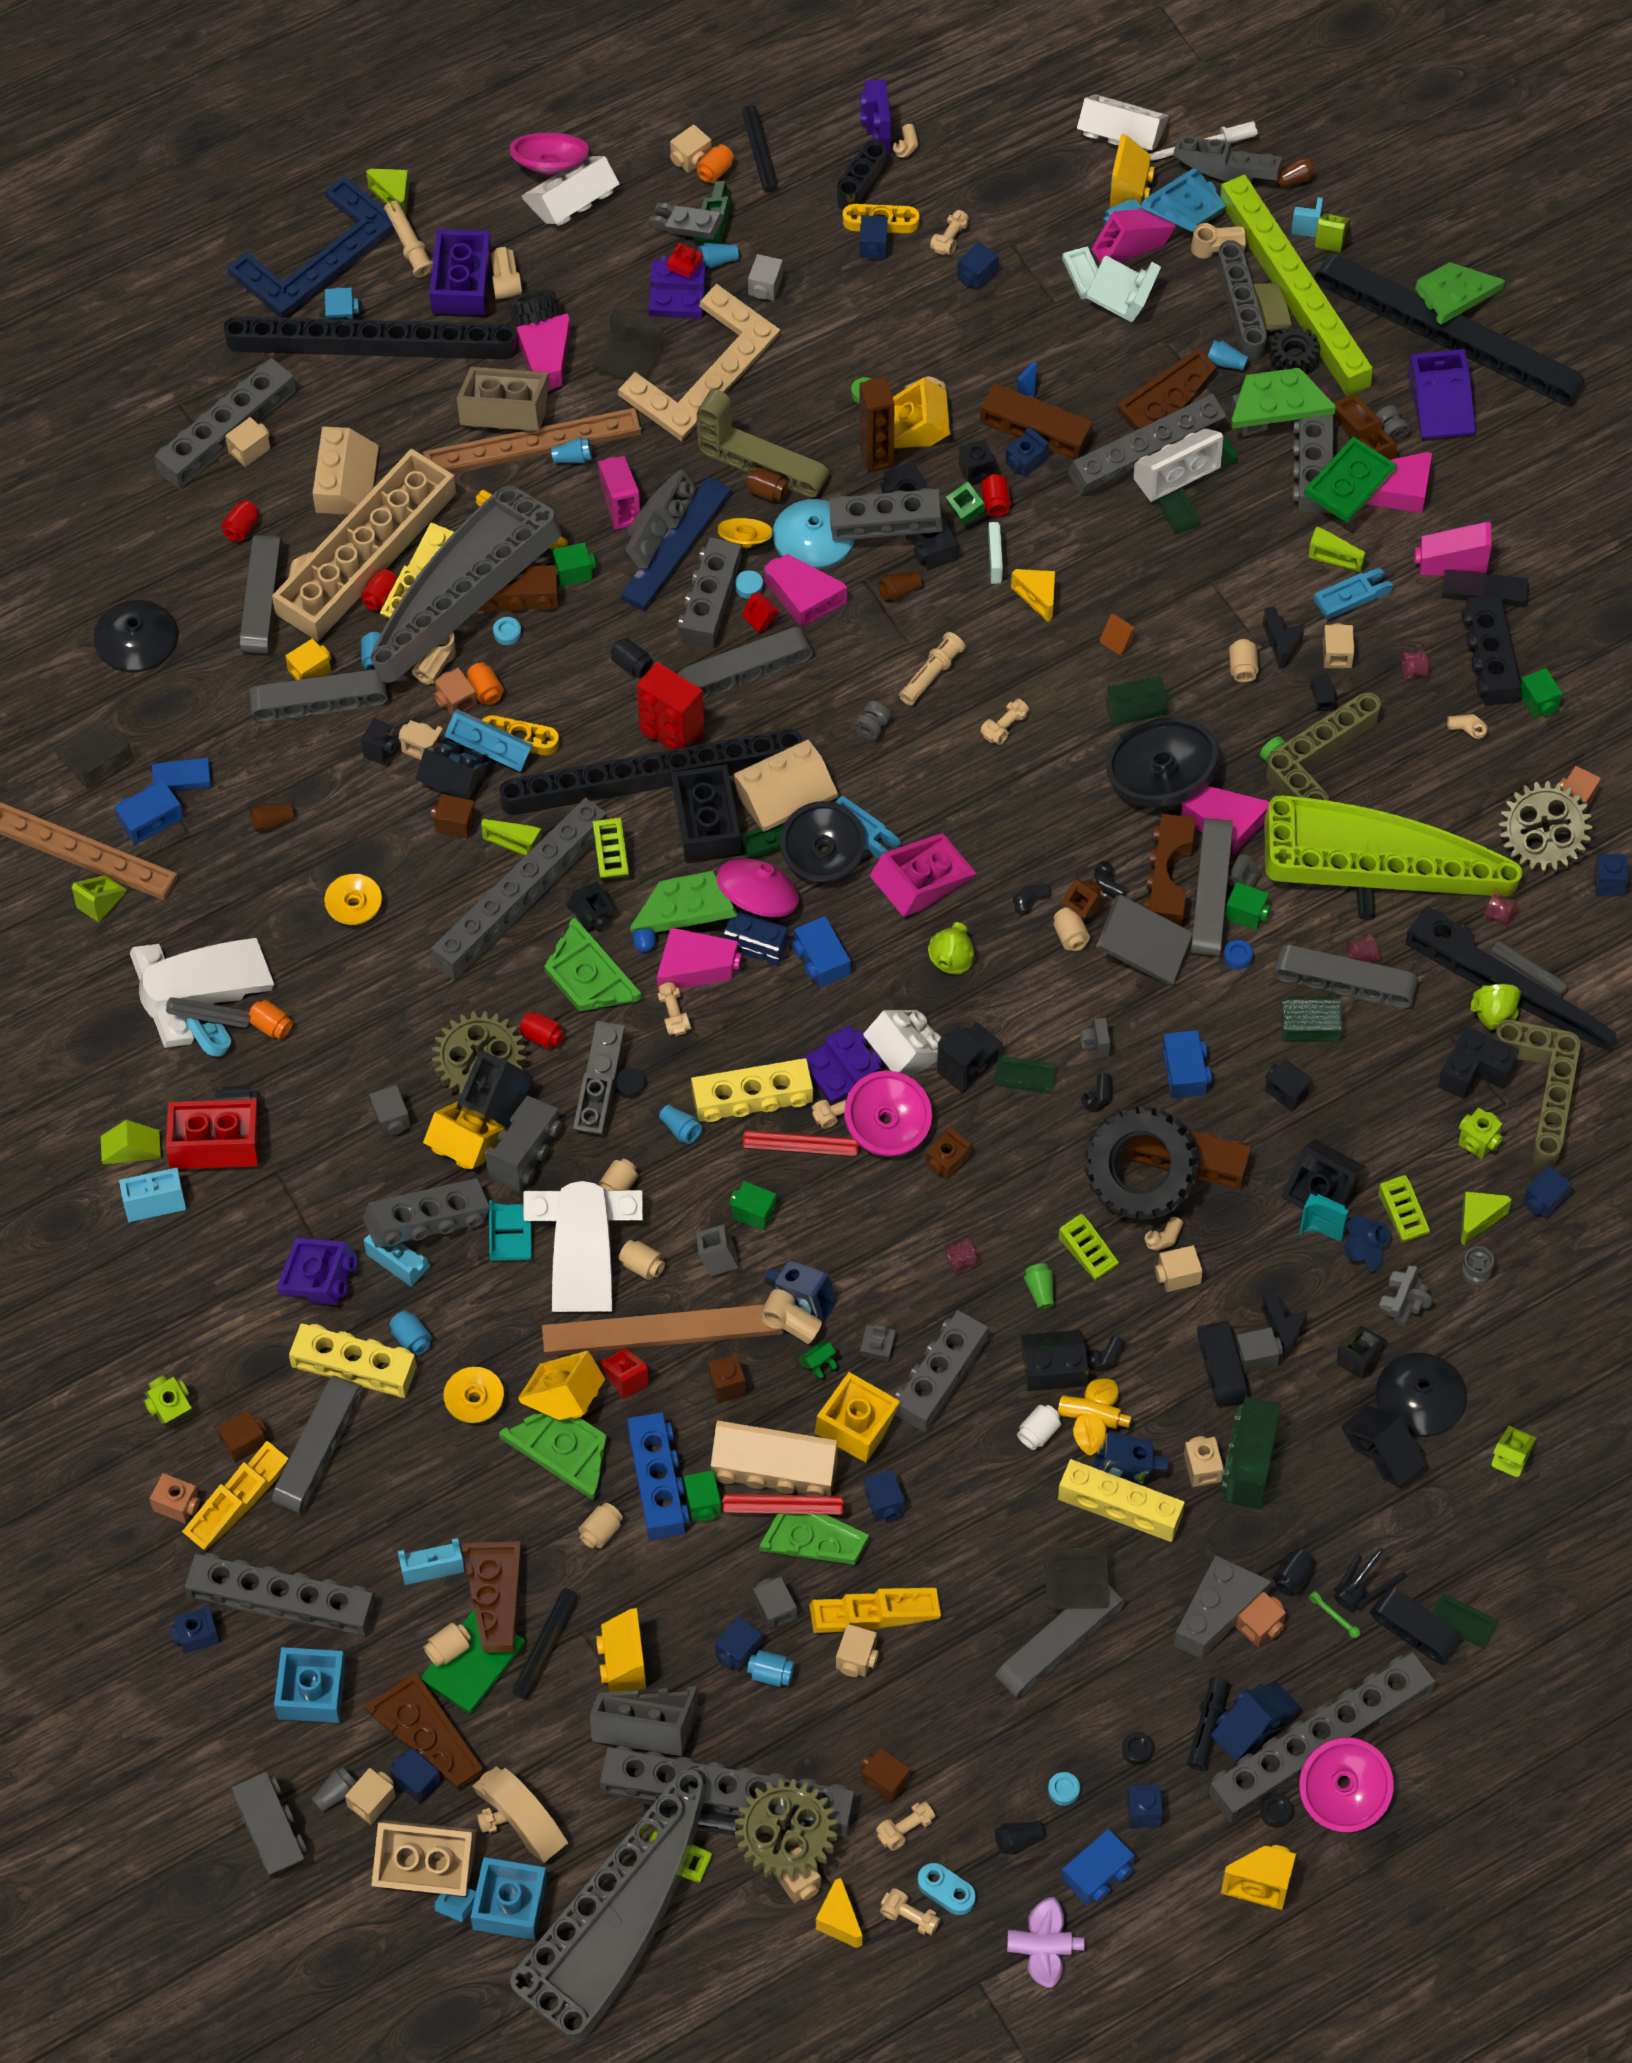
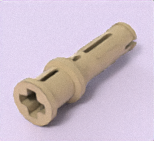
[384,200,433,278]
[899,632,965,706]

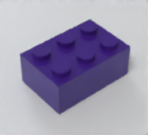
[430,229,492,315]

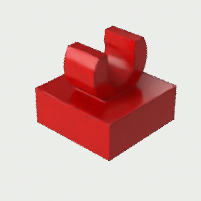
[666,243,703,279]
[742,592,780,633]

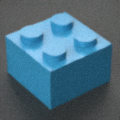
[274,1647,346,1723]
[471,1857,548,1940]

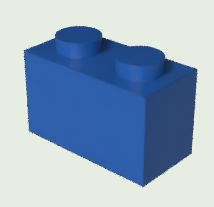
[114,780,183,846]
[792,916,851,988]
[1162,1030,1212,1099]
[1061,1829,1135,1906]

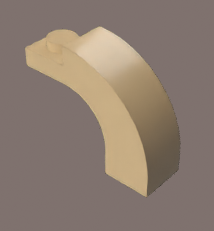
[472,1766,568,1863]

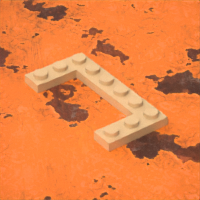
[618,284,780,442]

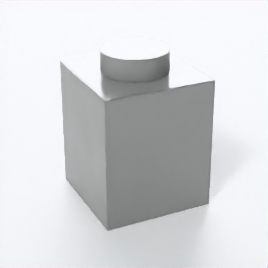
[748,254,783,301]

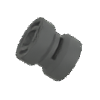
[1376,405,1410,443]
[853,701,891,740]
[1461,1246,1494,1286]

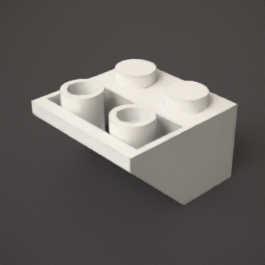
[863,1010,941,1077]

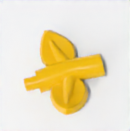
[1058,1379,1132,1456]

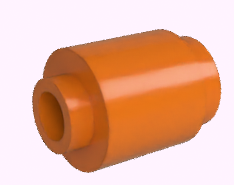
[696,144,734,183]
[467,662,504,705]
[249,999,293,1040]

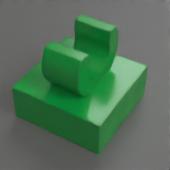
[797,1342,837,1378]

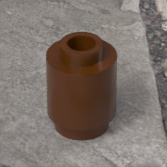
[746,467,789,502]

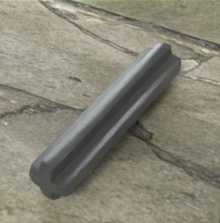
[1490,941,1568,997]
[166,997,250,1028]

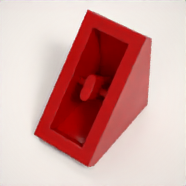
[599,1348,649,1400]

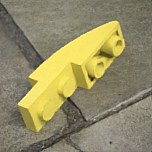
[380,523,454,618]

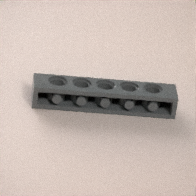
[154,358,297,490]
[1067,394,1226,495]
[185,1553,375,1638]

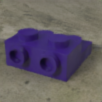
[860,79,890,154]
[649,256,706,319]
[800,1025,882,1105]
[276,1238,357,1305]

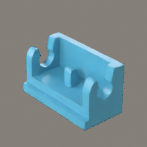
[119,1168,186,1222]
[364,1235,431,1287]
[398,1538,465,1585]

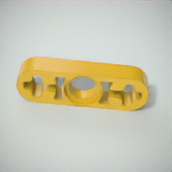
[843,204,919,233]
[482,715,559,755]

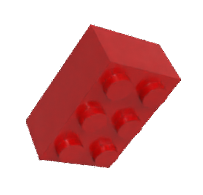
[637,662,705,750]

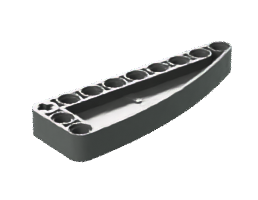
[370,486,562,682]
[510,1769,706,2041]

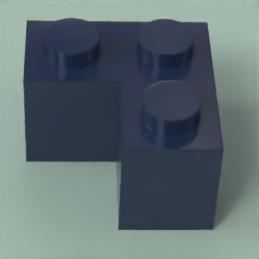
[1211,1681,1301,1762]

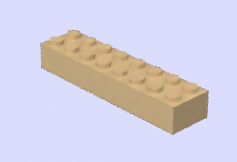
[272,449,456,641]

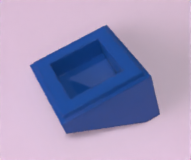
[1017,361,1037,397]

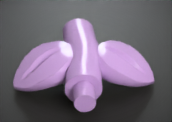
[1007,1897,1084,1988]

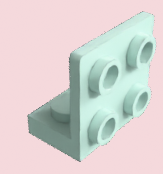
[1086,256,1161,322]

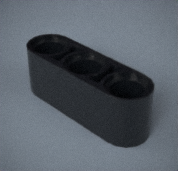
[837,140,887,210]
[1197,1321,1248,1406]
[1370,1587,1461,1664]

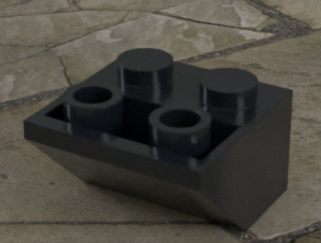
[415,738,496,799]
[457,1050,534,1130]

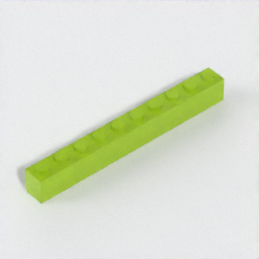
[1221,174,1372,397]

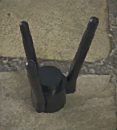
[1333,1548,1406,1612]

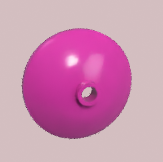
[510,133,589,175]
[716,858,799,917]
[844,1071,932,1156]
[1299,1737,1394,1832]

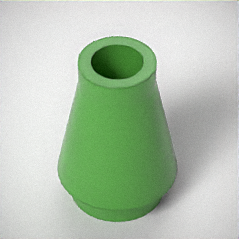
[1024,1263,1055,1310]

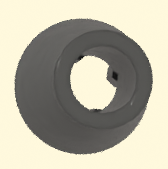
[311,1766,357,1812]

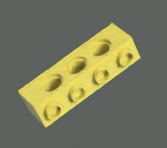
[691,1058,813,1122]
[289,1323,417,1398]
[1058,1459,1185,1542]

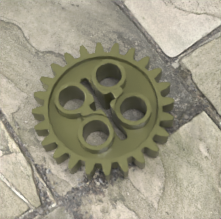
[1499,781,1593,874]
[432,1011,527,1096]
[735,1779,837,1882]

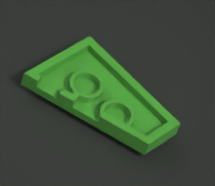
[759,1513,869,1565]

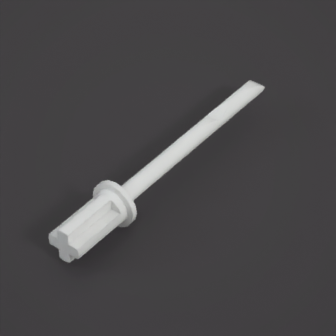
[1150,121,1258,161]

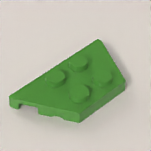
[1415,262,1505,325]
[1231,368,1335,429]
[630,871,737,933]
[544,917,642,1012]
[499,1413,607,1500]

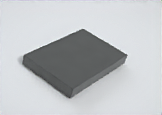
[1096,895,1193,985]

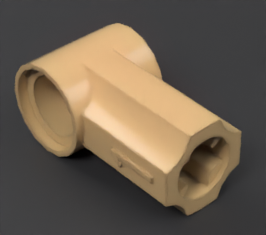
[1191,223,1246,258]
[490,247,522,300]
[412,632,456,685]
[759,1289,822,1344]

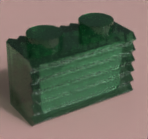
[1106,676,1168,725]
[1281,996,1342,1042]

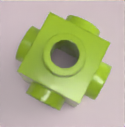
[1458,1107,1503,1160]
[143,1375,191,1424]

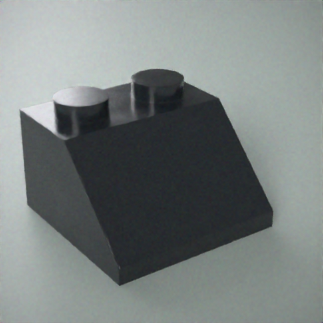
[1281,1139,1366,1209]
[1021,1330,1088,1392]

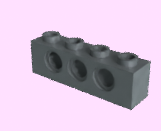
[1293,415,1333,513]
[829,488,943,541]
[677,537,742,649]
[363,1178,490,1248]
[894,1310,988,1433]

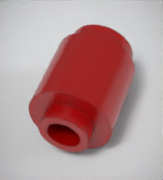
[981,474,1011,517]
[221,500,259,541]
[361,569,398,611]
[519,1012,565,1050]

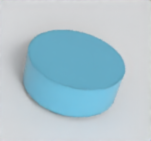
[735,570,763,599]
[493,617,521,645]
[1048,1772,1080,1806]

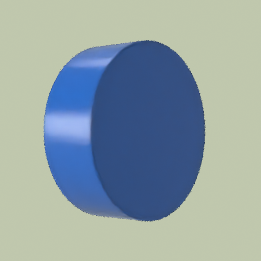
[1224,940,1253,970]

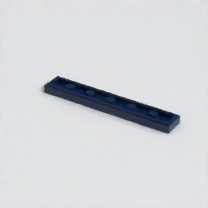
[621,477,731,611]

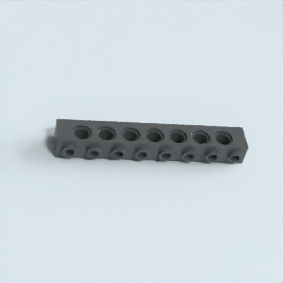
[431,797,608,981]
[1209,1652,1435,1823]
[600,1746,854,1837]

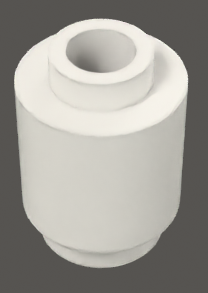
[1017,1405,1061,1450]

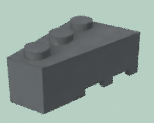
[485,1096,562,1193]
[1174,1555,1272,1659]
[590,1686,699,1756]
[230,1772,307,1876]

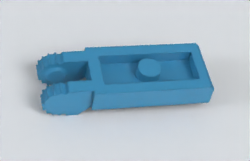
[1313,568,1394,620]
[835,796,901,859]

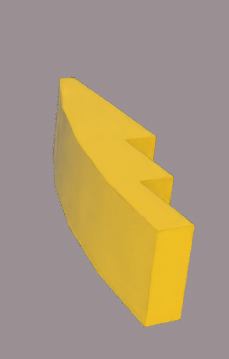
[182,1441,289,1551]
[809,1588,941,1633]

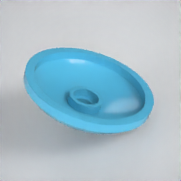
[773,499,855,570]

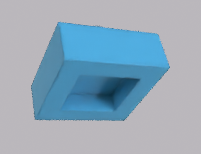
[435,1888,476,1922]

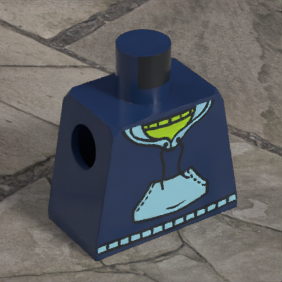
[765,1261,837,1326]
[1094,1432,1168,1485]

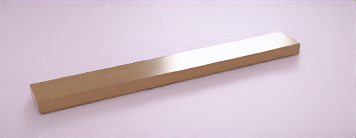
[423,408,641,474]
[0,802,178,901]
[542,1304,783,1356]

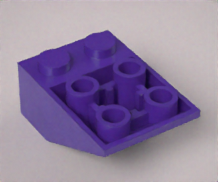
[1408,349,1476,439]

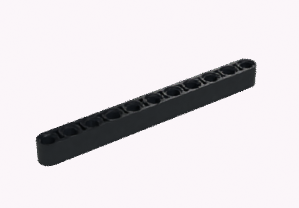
[1314,254,1585,405]
[223,316,517,360]
[499,729,802,815]

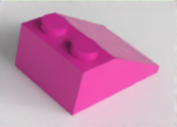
[869,833,977,917]

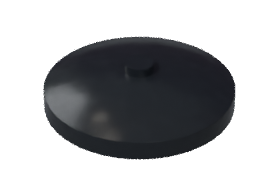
[1106,718,1220,807]

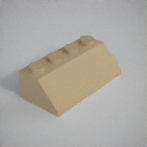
[711,1421,837,1496]

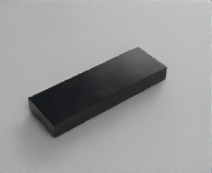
[1442,569,1528,607]

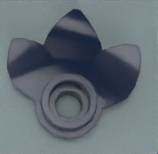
[1344,1215,1390,1272]

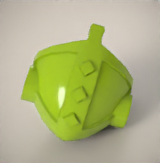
[928,922,975,974]
[1471,984,1521,1030]

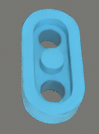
[186,1018,231,1056]
[918,1863,975,1915]

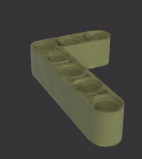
[697,389,829,498]
[1266,692,1381,801]
[1494,1020,1580,1169]

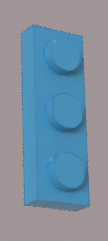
[445,709,533,772]

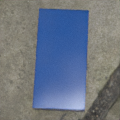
[152,758,211,791]

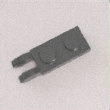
[648,202,724,240]

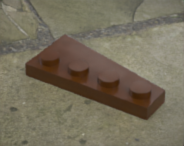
[1116,348,1216,431]
[461,1541,523,1653]
[364,1672,484,1790]

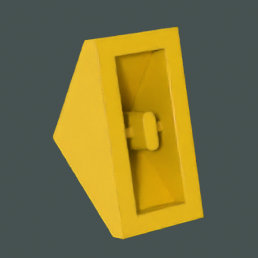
[1011,569,1055,622]
[816,1878,862,1948]

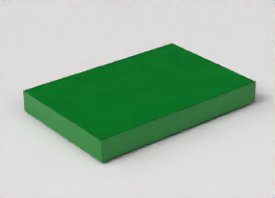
[1304,437,1397,523]
[420,1610,526,1715]

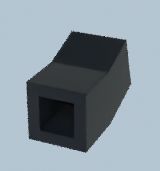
[1310,673,1335,711]

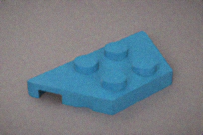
[1140,168,1225,232]

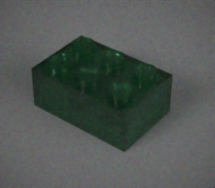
[1221,1396,1281,1510]

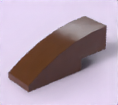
[1334,394,1398,460]

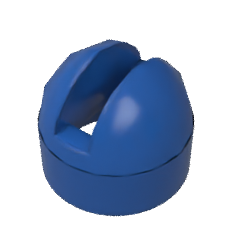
[632,929,656,952]

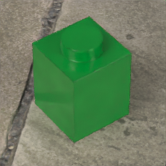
[946,482,985,526]
[553,542,596,587]
[1519,668,1562,719]
[1225,882,1271,930]
[729,1181,777,1231]
[684,1470,721,1522]

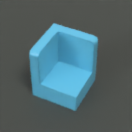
[1291,197,1323,237]

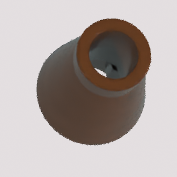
[1275,156,1315,189]
[879,572,922,601]
[250,803,294,832]

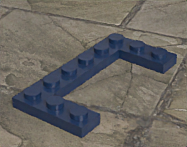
[227,176,395,318]

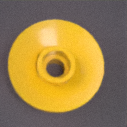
[717,518,772,548]
[324,874,382,925]
[444,1367,504,1423]

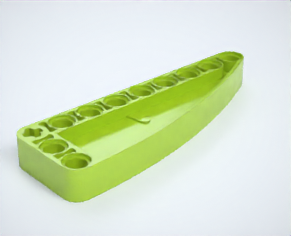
[1264,796,1522,897]

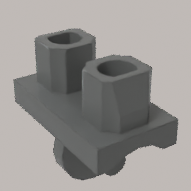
[1379,1265,1433,1327]

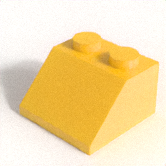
[1110,134,1155,208]
[893,377,950,448]
[423,1101,508,1169]
[518,1351,605,1420]
[815,1372,900,1463]
[596,1608,646,1692]
[1221,1845,1296,1910]

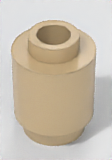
[1229,639,1259,683]
[1054,907,1090,951]
[598,1159,638,1190]
[619,1240,665,1280]
[579,1503,623,1548]
[423,1622,471,1667]

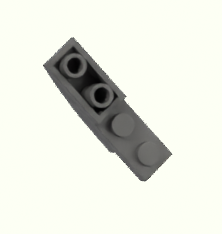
[1174,136,1283,184]
[625,470,697,569]
[573,1021,626,1135]

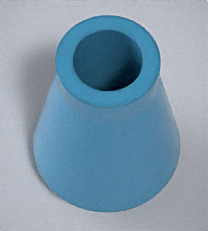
[698,243,739,269]
[1208,340,1248,371]
[551,437,593,464]
[659,1105,702,1144]

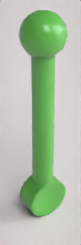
[1309,1591,1361,1638]

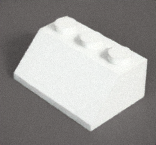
[1077,94,1169,152]
[521,156,619,226]
[1134,429,1223,502]

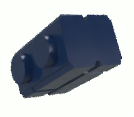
[724,911,788,966]

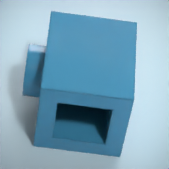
[325,287,359,320]

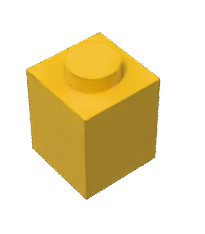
[285,638,331,680]

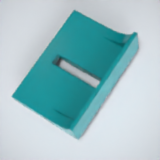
[1299,1194,1348,1242]
[489,1200,531,1261]

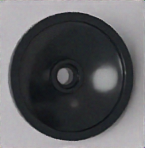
[94,600,178,673]
[780,801,866,883]
[1376,1352,1467,1437]

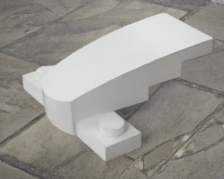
[130,938,274,1048]
[524,1181,643,1312]

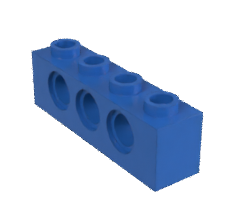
[627,1412,689,1540]

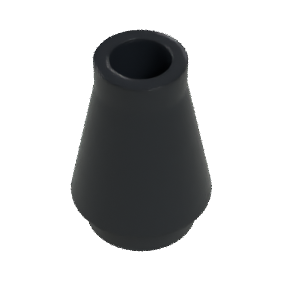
[995,1821,1044,1854]

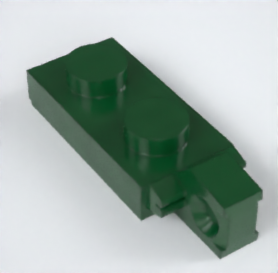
[693,181,732,246]

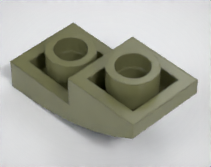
[1253,283,1291,331]

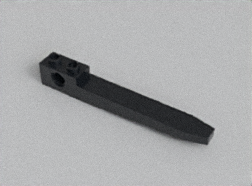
[1405,906,1617,1051]

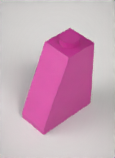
[1092,209,1176,264]
[516,313,571,391]
[1366,452,1432,513]
[598,456,640,530]
[1414,522,1492,575]
[764,554,847,628]
[1181,786,1270,855]
[657,928,742,991]

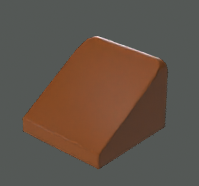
[1100,614,1134,656]

